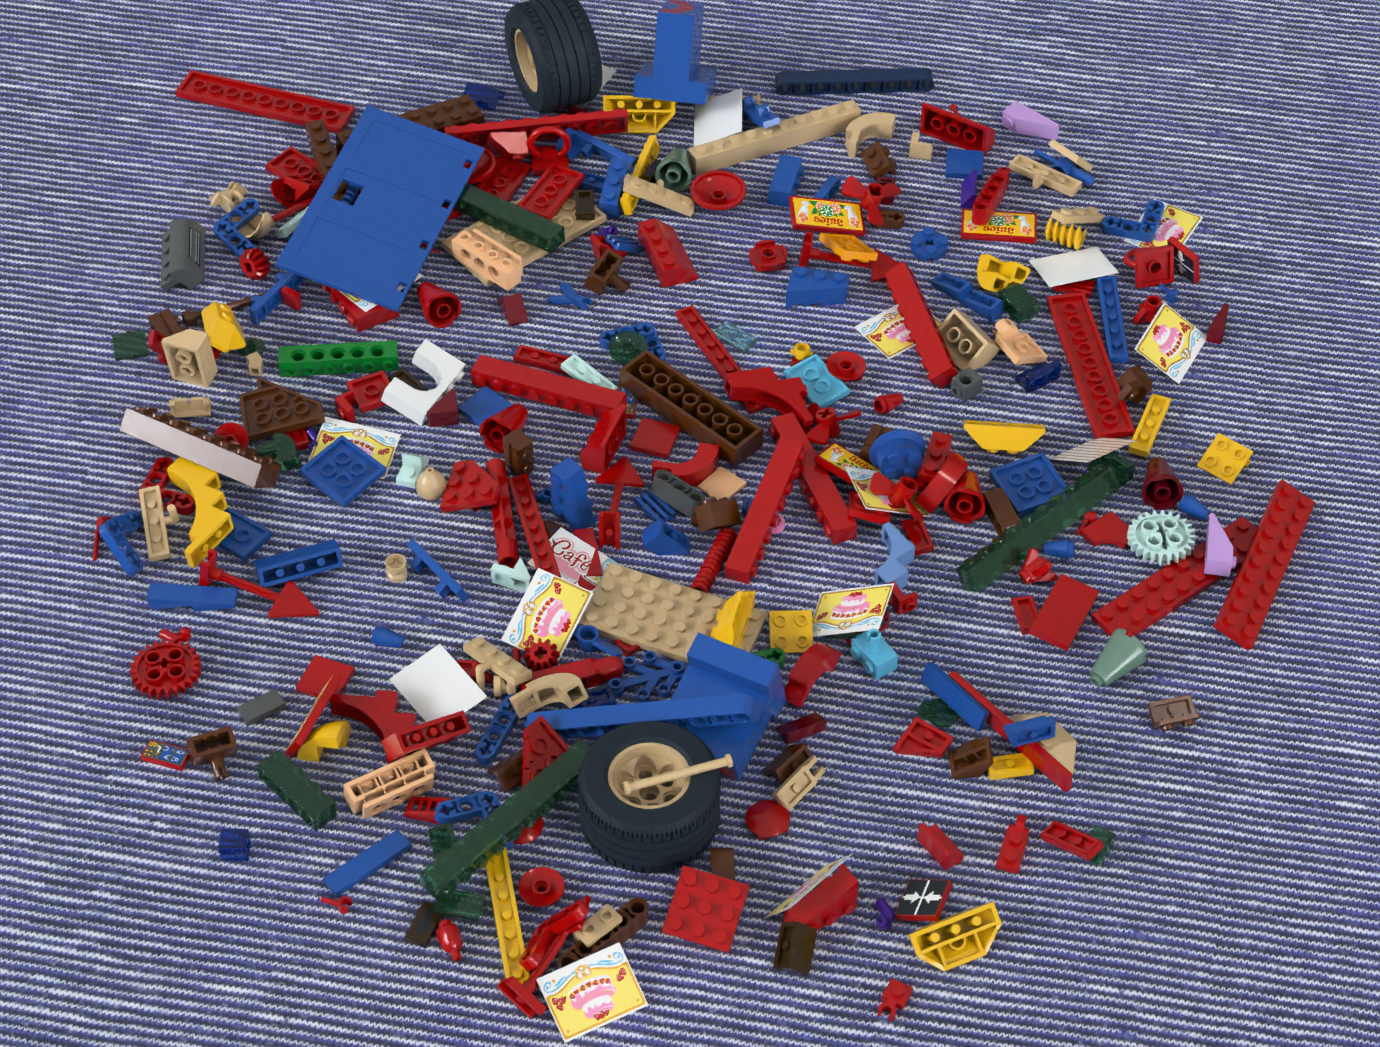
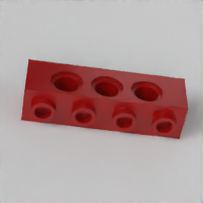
[381,710,472,762]

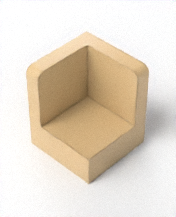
[909,132,933,160]

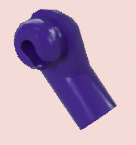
[597,226,618,237]
[306,428,318,452]
[875,898,895,930]

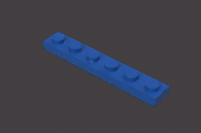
[1096,276,1129,363]

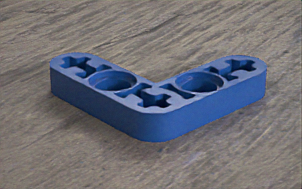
[214,198,259,257]
[1101,200,1164,242]
[600,323,666,362]
[99,511,144,576]
[434,791,515,850]

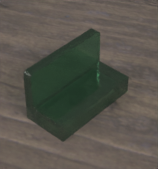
[1087,450,1135,490]
[433,887,487,921]

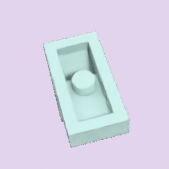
[396,453,429,489]
[491,558,531,593]

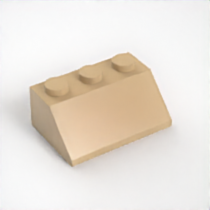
[938,308,1001,371]
[161,329,218,388]

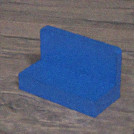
[1004,715,1056,748]

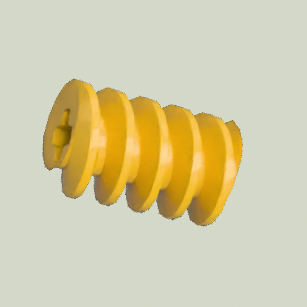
[1045,217,1087,250]

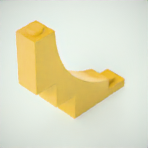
[167,457,234,568]

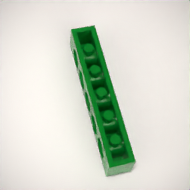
[278,340,399,377]

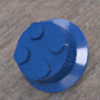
[869,429,926,480]

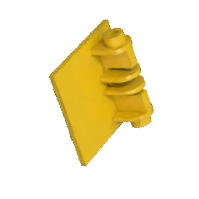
[1197,433,1253,485]
[769,610,813,653]

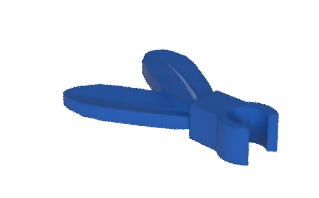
[547,282,592,310]

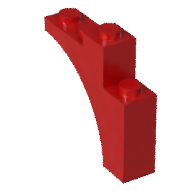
[724,367,814,434]
[330,690,417,765]

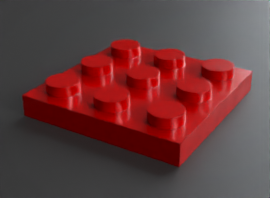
[662,865,750,953]

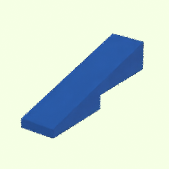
[930,271,1004,322]
[146,583,239,612]

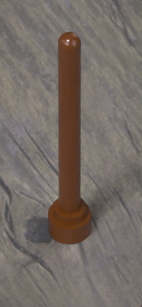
[181,293,265,327]

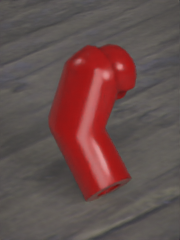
[159,627,191,644]

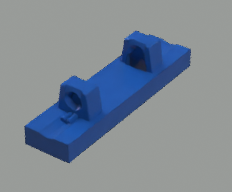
[742,96,781,129]
[577,129,637,172]
[249,272,305,325]
[407,538,469,602]

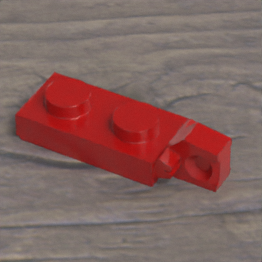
[996,814,1029,874]

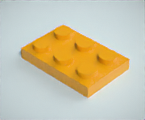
[819,233,878,263]

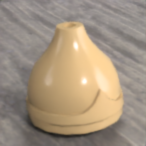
[416,467,447,500]

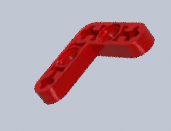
[138,457,196,515]
[519,900,590,972]

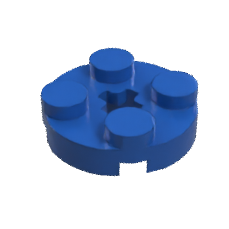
[910,227,948,261]

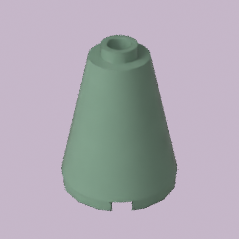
[655,147,692,193]
[1090,628,1148,687]

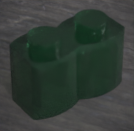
[997,283,1039,324]

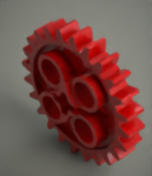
[130,639,202,700]

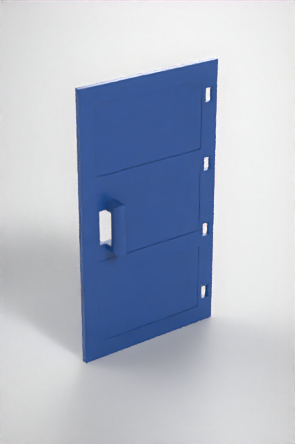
[275,105,485,312]

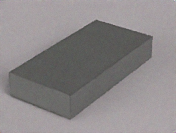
[236,689,286,726]

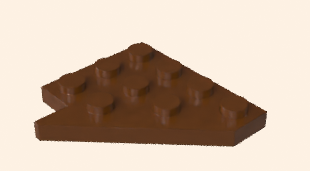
[239,377,325,442]

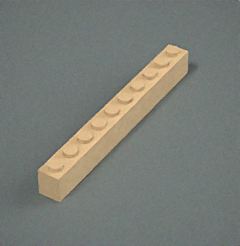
[689,99,861,176]

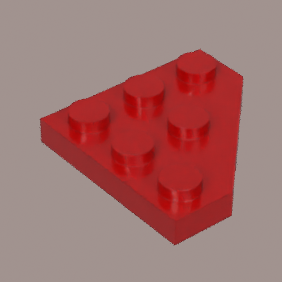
[440,460,502,513]
[522,715,582,808]

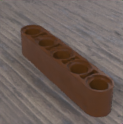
[557,897,649,969]

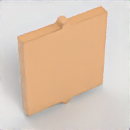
[698,466,747,500]

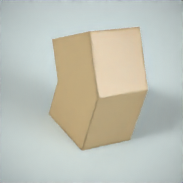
[246,351,264,376]

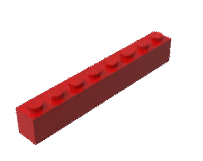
[884,261,959,389]
[471,355,627,418]
[768,412,857,545]
[725,436,807,585]

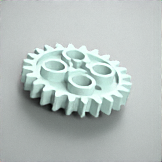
[1127,510,1196,565]

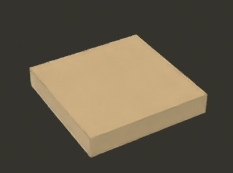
[1048,139,1093,172]

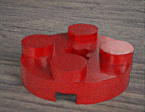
[749,240,787,273]

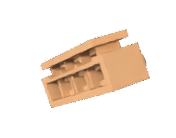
[452,229,523,291]
[343,748,435,820]

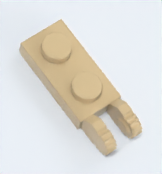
[772,755,825,811]

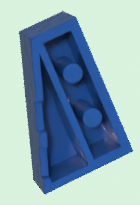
[786,266,850,309]
[550,457,598,530]

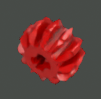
[239,247,271,281]
[523,638,560,672]

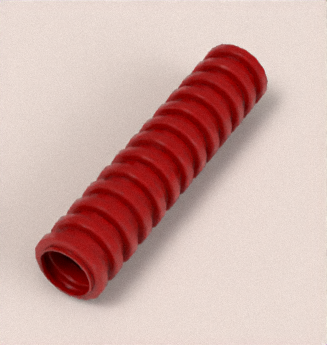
[690,527,737,593]

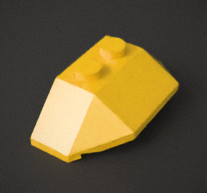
[603,95,675,134]
[201,301,246,353]
[963,420,1046,454]
[711,591,756,649]
[909,902,1002,971]

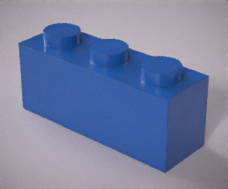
[768,154,805,207]
[599,158,631,218]

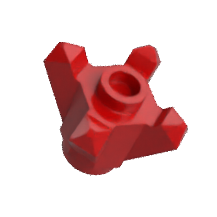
[1133,295,1162,325]
[1018,547,1057,586]

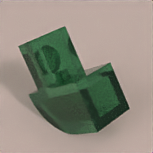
[254,433,302,471]

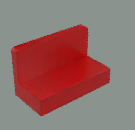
[917,822,964,870]

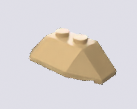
[1009,712,1076,774]

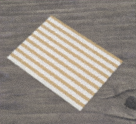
[1050,437,1136,462]

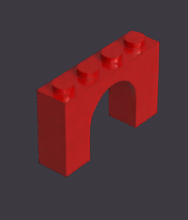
[322,284,400,333]

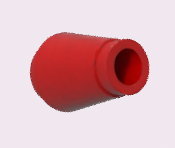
[873,392,904,414]

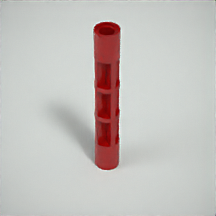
[485,458,519,569]

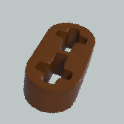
[869,209,905,229]

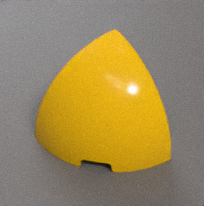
[977,254,1031,293]
[297,721,351,762]

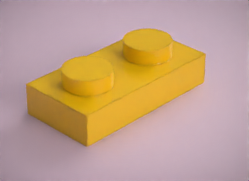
[987,753,1034,780]

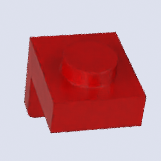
[334,390,356,423]
[888,581,918,615]

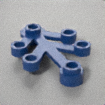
[607,651,688,703]

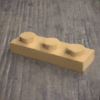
[1051,206,1104,224]

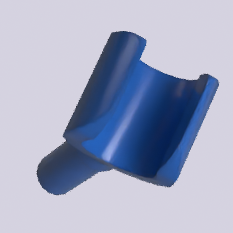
[1159,283,1179,304]
[534,488,551,504]

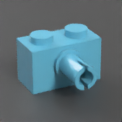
[850,629,898,680]

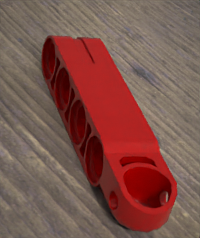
[971,167,1011,226]
[519,656,624,691]

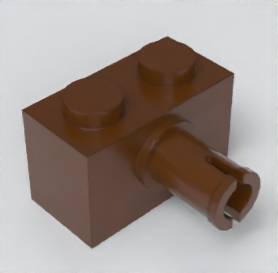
[584,248,631,296]
[691,497,742,532]
[186,726,237,781]

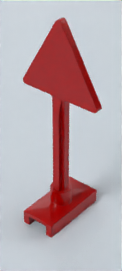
[798,231,900,282]
[595,456,644,550]
[199,549,319,618]
[496,895,591,1019]

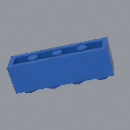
[253,539,344,587]

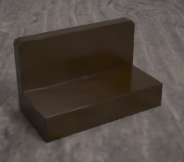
[773,922,817,975]

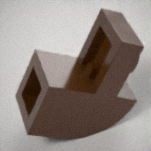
[1116,365,1153,404]

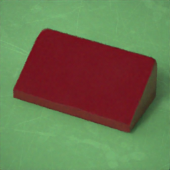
[776,712,826,745]

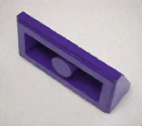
[960,170,977,208]

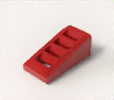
[404,796,454,826]

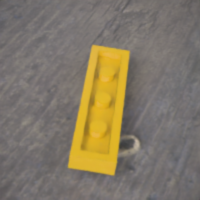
[1128,393,1171,458]

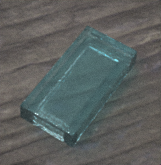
[714,321,757,353]

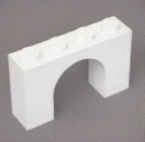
[381,339,465,426]

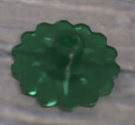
[238,337,265,356]

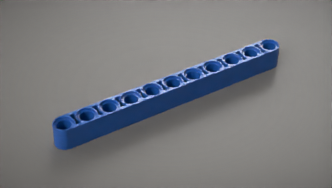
[525,694,753,739]

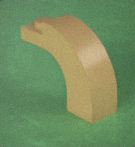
[845,112,896,158]
[509,673,589,719]

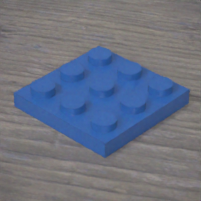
[299,435,386,508]
[988,452,1073,517]

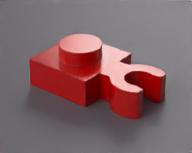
[878,978,913,1022]

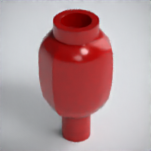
[436,919,463,962]

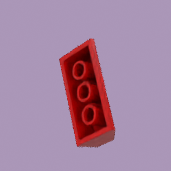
[920,102,995,156]
[638,218,699,288]

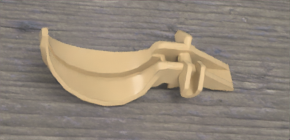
[209,181,275,239]

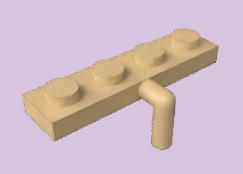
[1009,153,1082,197]
[623,174,695,217]
[139,485,180,562]
[463,637,532,690]

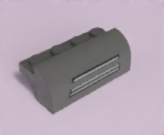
[161,218,205,291]

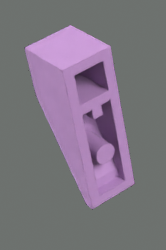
[1001,101,1059,140]
[1204,513,1237,577]

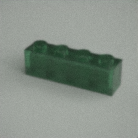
[257,750,337,832]

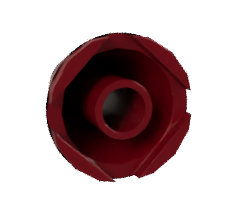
[1141,457,1183,510]

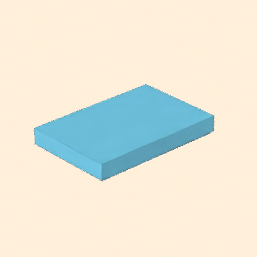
[784,354,850,409]

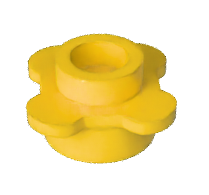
[790,343,813,360]

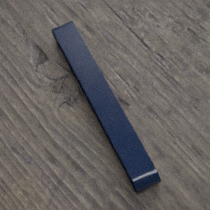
[775,68,934,96]

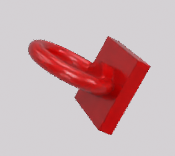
[527,126,571,176]
[1123,244,1174,289]

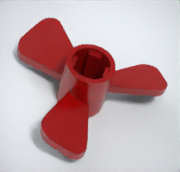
[841,176,901,226]
[807,403,861,445]
[870,472,925,522]

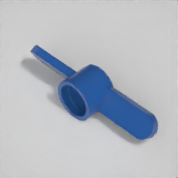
[1034,149,1095,186]
[572,624,623,657]

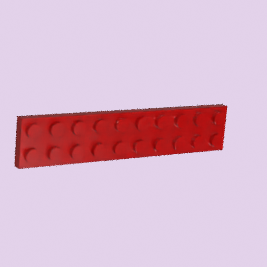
[175,70,355,133]
[444,108,628,147]
[1046,292,1135,439]
[1213,479,1315,651]
[1091,516,1257,638]

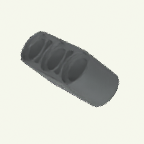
[650,470,705,517]

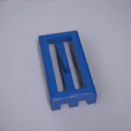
[605,234,644,253]
[634,489,676,522]

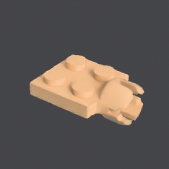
[992,318,1048,365]

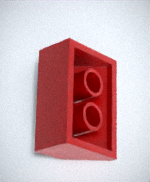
[579,404,627,474]

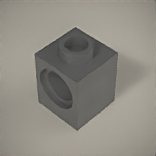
[951,367,983,402]

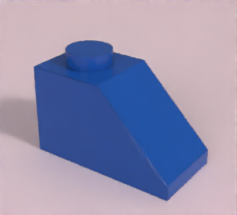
[642,519,690,556]

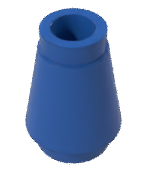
[1178,493,1210,521]
[1044,539,1075,560]
[371,625,404,649]

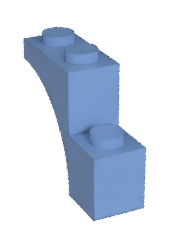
[875,522,915,589]

